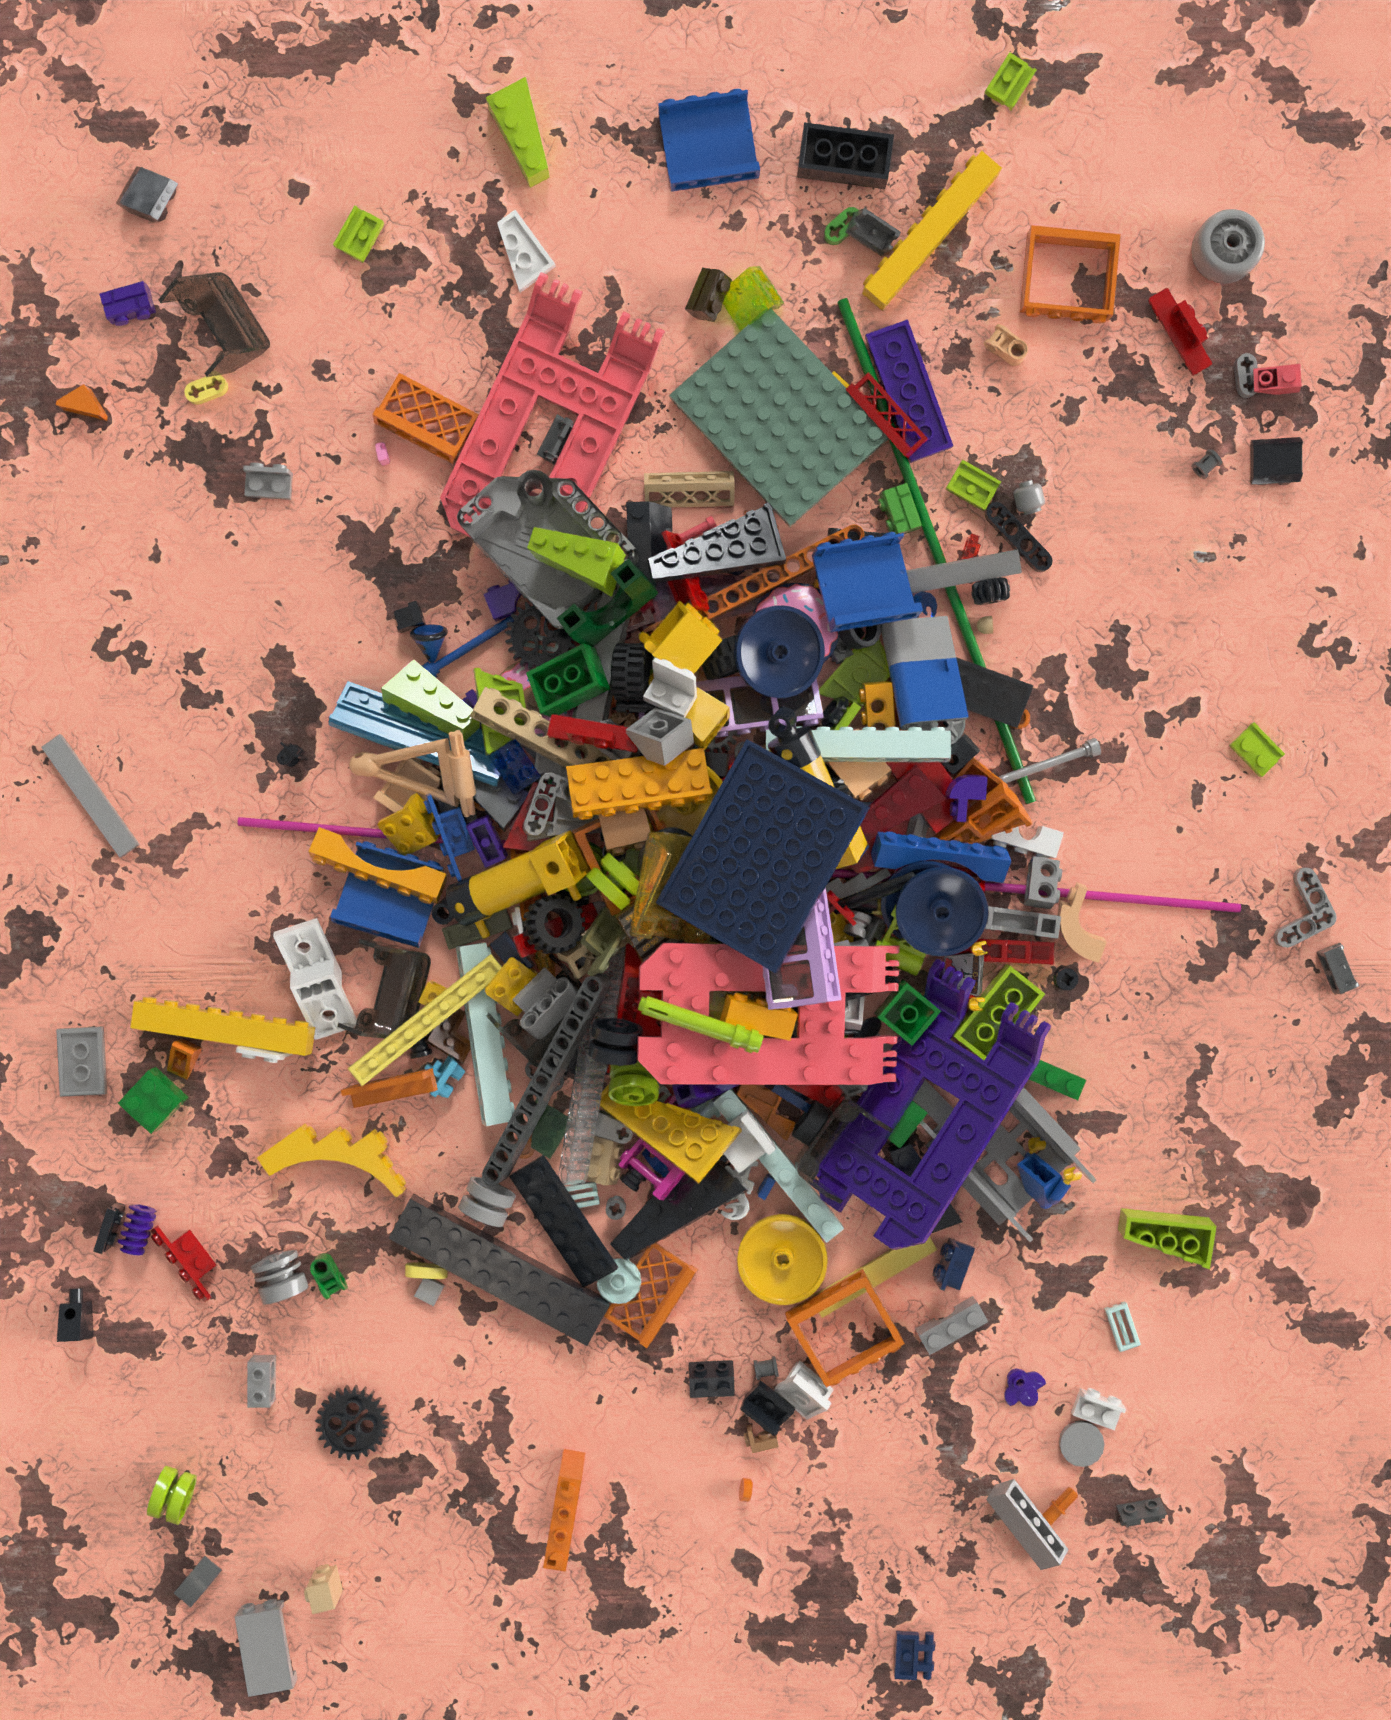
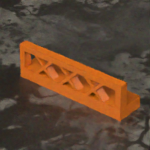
[341,1068,438,1108]

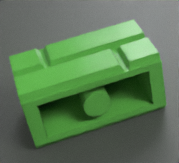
[878,483,922,534]

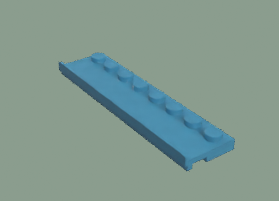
[328,681,515,787]

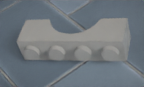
[985,906,1061,939]

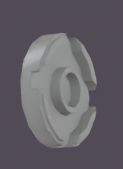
[1059,1420,1105,1467]

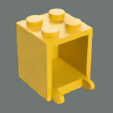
[638,601,722,674]

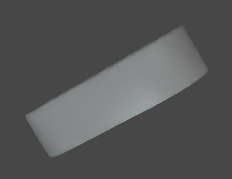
[1234,353,1258,398]

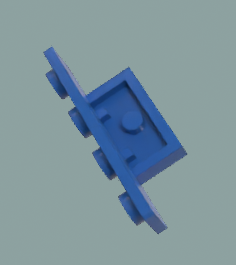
[424,793,475,881]

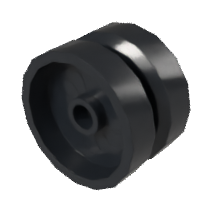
[588,1018,643,1066]

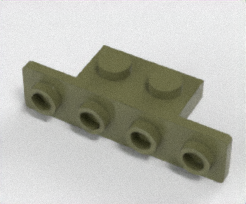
[580,907,627,976]

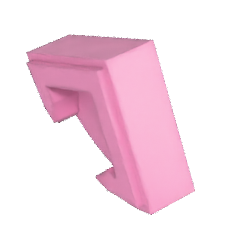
[375,442,390,466]

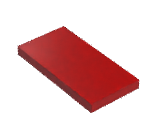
[886,762,971,833]

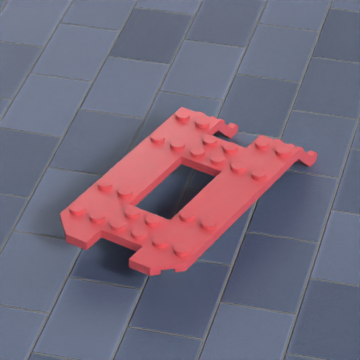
[440,272,665,538]
[637,943,900,1085]

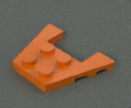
[735,1084,795,1141]

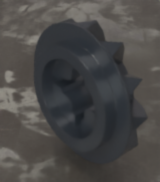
[821,696,849,728]

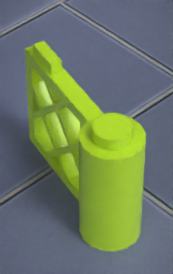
[874,905,926,976]

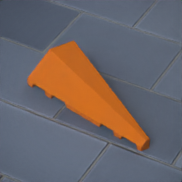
[933,782,1032,844]

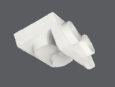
[1071,1388,1126,1431]

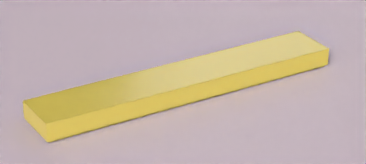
[810,1236,937,1318]

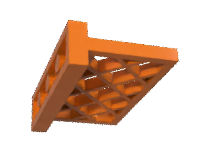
[372,373,479,465]
[604,1243,698,1348]

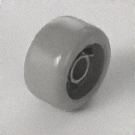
[1191,209,1265,284]

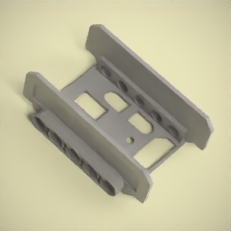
[920,1087,1096,1242]

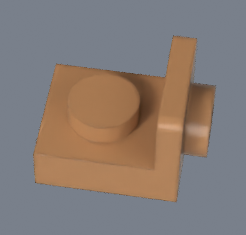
[744,1424,779,1453]

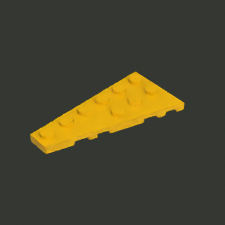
[595,1084,742,1184]

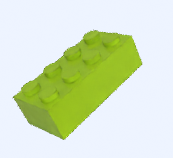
[953,964,1045,1060]

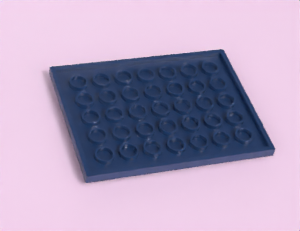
[656,739,870,973]

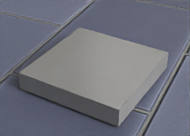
[512,967,557,1013]

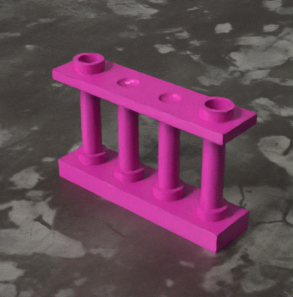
[618,1095,685,1201]

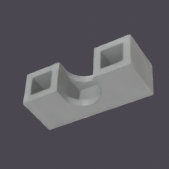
[915,1296,988,1355]

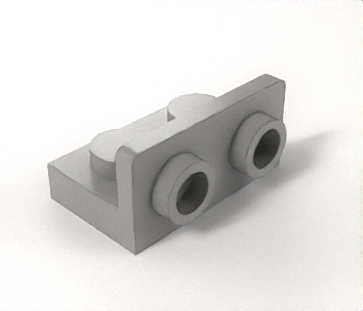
[243,463,293,500]

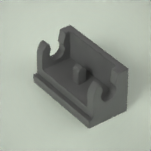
[845,208,901,256]
[1317,943,1359,994]

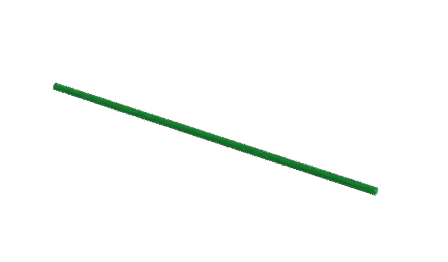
[837,298,1036,804]

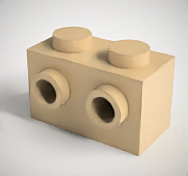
[304,1564,343,1614]

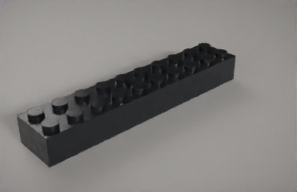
[389,1194,609,1346]

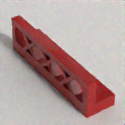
[845,372,928,458]

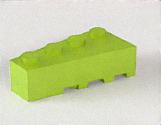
[486,77,550,188]
[527,527,626,597]

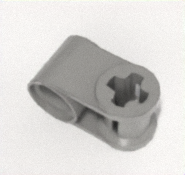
[589,1110,634,1144]

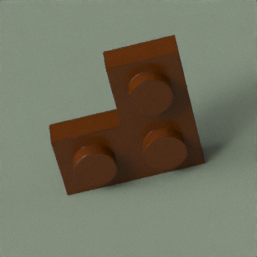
[424,1008,471,1063]

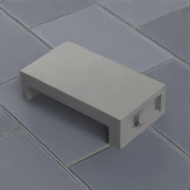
[235,1599,298,1697]

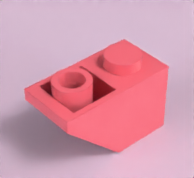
[1253,364,1302,395]

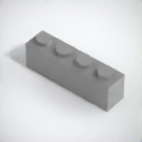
[986,1479,1069,1570]

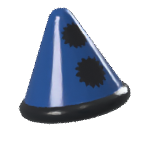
[410,624,448,662]

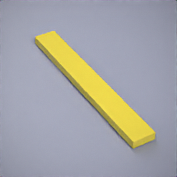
[348,954,502,1086]

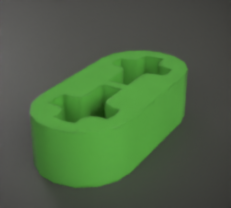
[824,207,859,245]

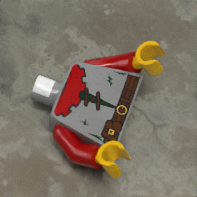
[932,941,987,1011]

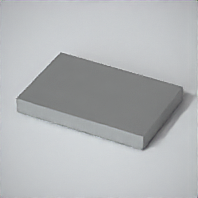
[56,1026,107,1097]

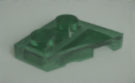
[531,1098,574,1159]

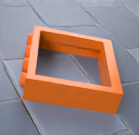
[1020,225,1121,324]
[572,808,667,916]
[785,1269,905,1388]
[543,1449,585,1572]

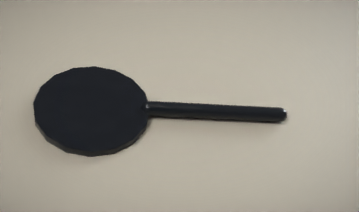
[844,1017,882,1038]

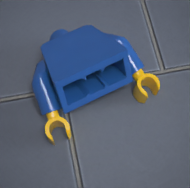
[1017,1137,1082,1209]

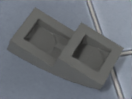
[174,1555,222,1607]

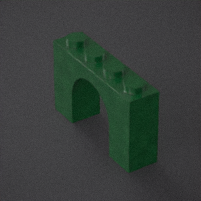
[557,558,658,647]

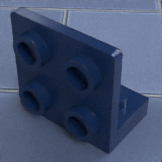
[932,1238,975,1291]

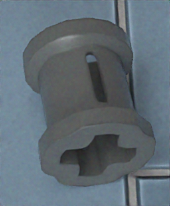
[1192,449,1223,479]
[605,1196,626,1220]
[753,1356,779,1381]

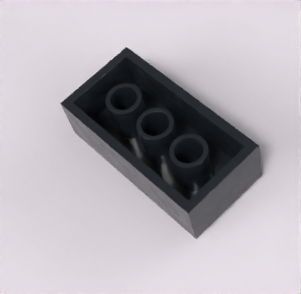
[797,122,894,189]

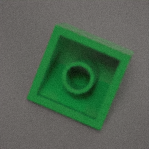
[874,979,941,1046]

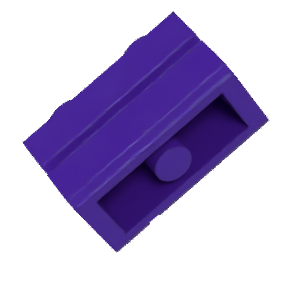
[99,281,156,326]
[466,815,508,868]

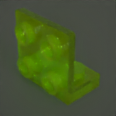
[723,266,785,331]

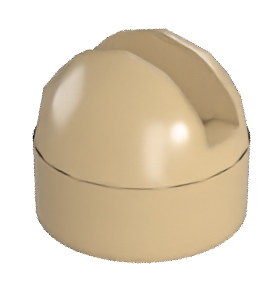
[977,616,994,634]

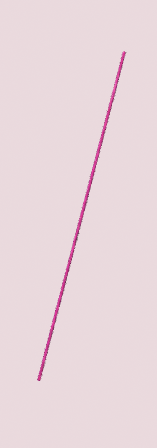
[237,817,1241,913]

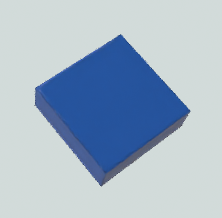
[757,1173,776,1200]

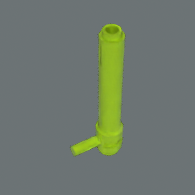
[638,996,763,1053]

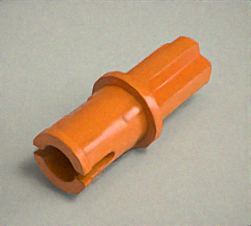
[1042,1487,1078,1526]

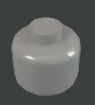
[1013,480,1045,515]

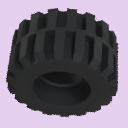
[701,634,738,680]
[611,643,650,701]
[522,894,585,954]

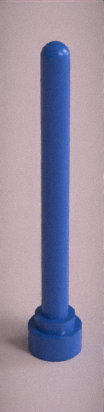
[421,615,514,678]

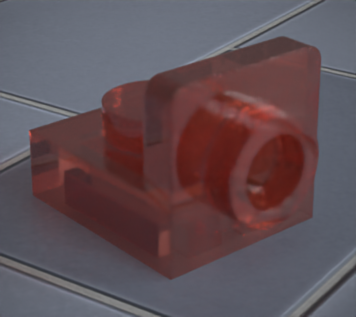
[960,533,981,560]

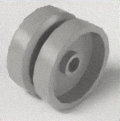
[458,1176,516,1227]

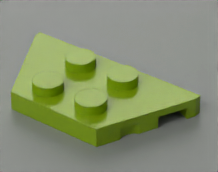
[819,637,890,706]
[473,668,526,755]

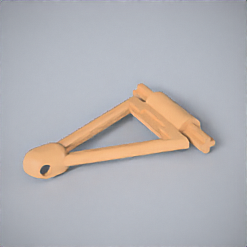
[349,730,476,817]

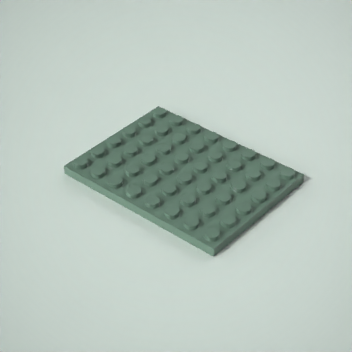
[669,307,889,527]

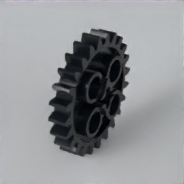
[505,602,576,671]
[315,1385,390,1460]

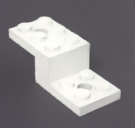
[273,918,358,1040]

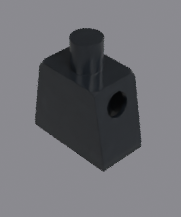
[941,732,980,775]
[57,1288,94,1342]

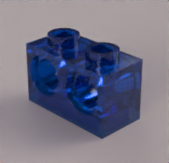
[489,739,541,795]

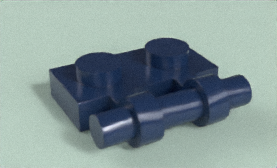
[894,1631,936,1680]

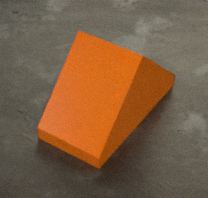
[56,384,108,421]
[167,1038,203,1080]

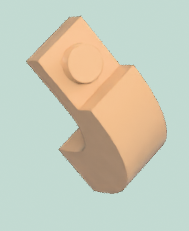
[1058,882,1107,963]

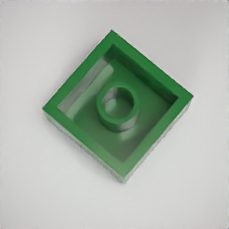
[118,1067,189,1134]

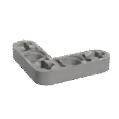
[523,773,571,837]
[1273,868,1337,948]

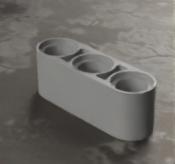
[521,977,579,1039]

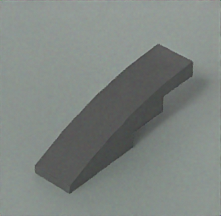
[826,868,891,899]

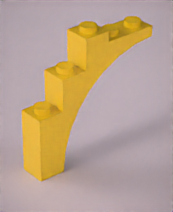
[257,1123,406,1197]

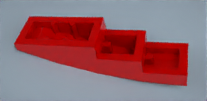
[976,938,1055,965]

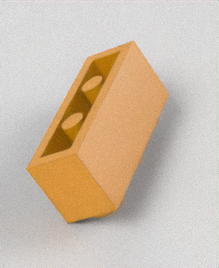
[720,993,798,1041]

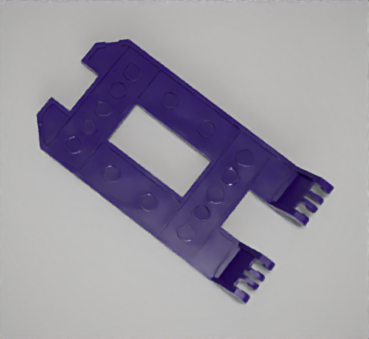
[816,959,1051,1250]

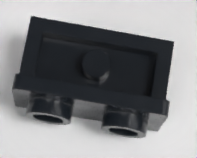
[689,1360,735,1398]
[740,1380,795,1436]

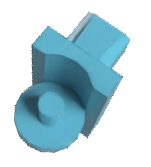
[424,1056,465,1098]

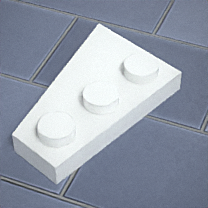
[497,210,556,293]

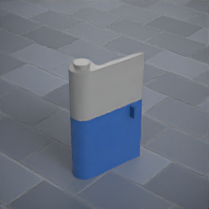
[881,616,969,730]

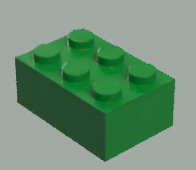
[526,643,610,717]

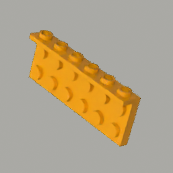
[566,748,713,820]

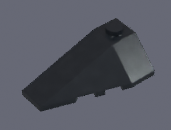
[626,501,673,588]

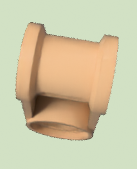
[984,324,1028,366]

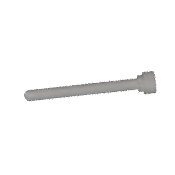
[999,738,1101,783]

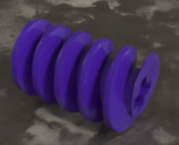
[117,1204,157,1256]

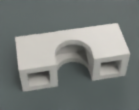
[991,826,1064,859]

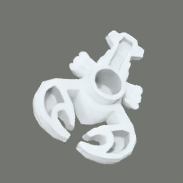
[715,1161,759,1220]

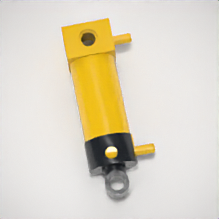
[768,707,868,869]
[432,830,590,939]

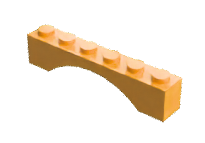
[308,827,447,904]

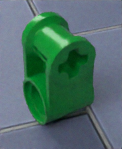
[310,1253,348,1300]

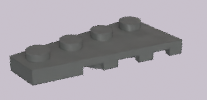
[473,776,528,832]

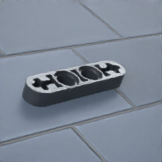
[985,502,1053,573]

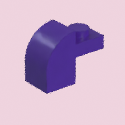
[945,775,987,822]

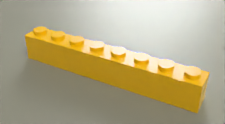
[862,151,1002,311]
[130,997,316,1056]

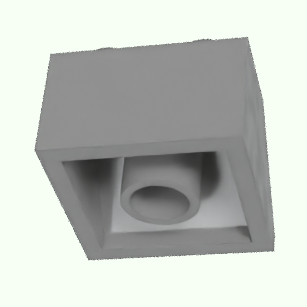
[626,708,694,766]

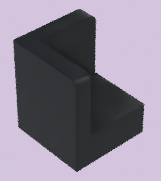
[394,601,426,633]

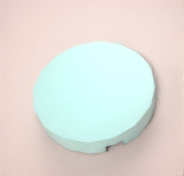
[597,1258,642,1304]

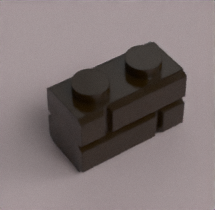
[685,267,732,322]

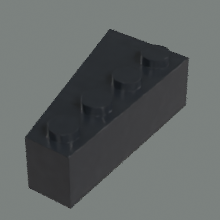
[887,1141,963,1233]

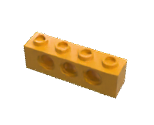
[859,681,895,730]

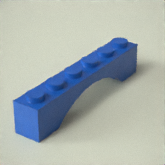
[871,832,1011,883]

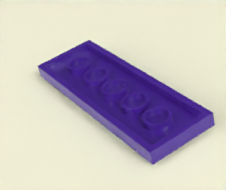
[865,319,954,463]

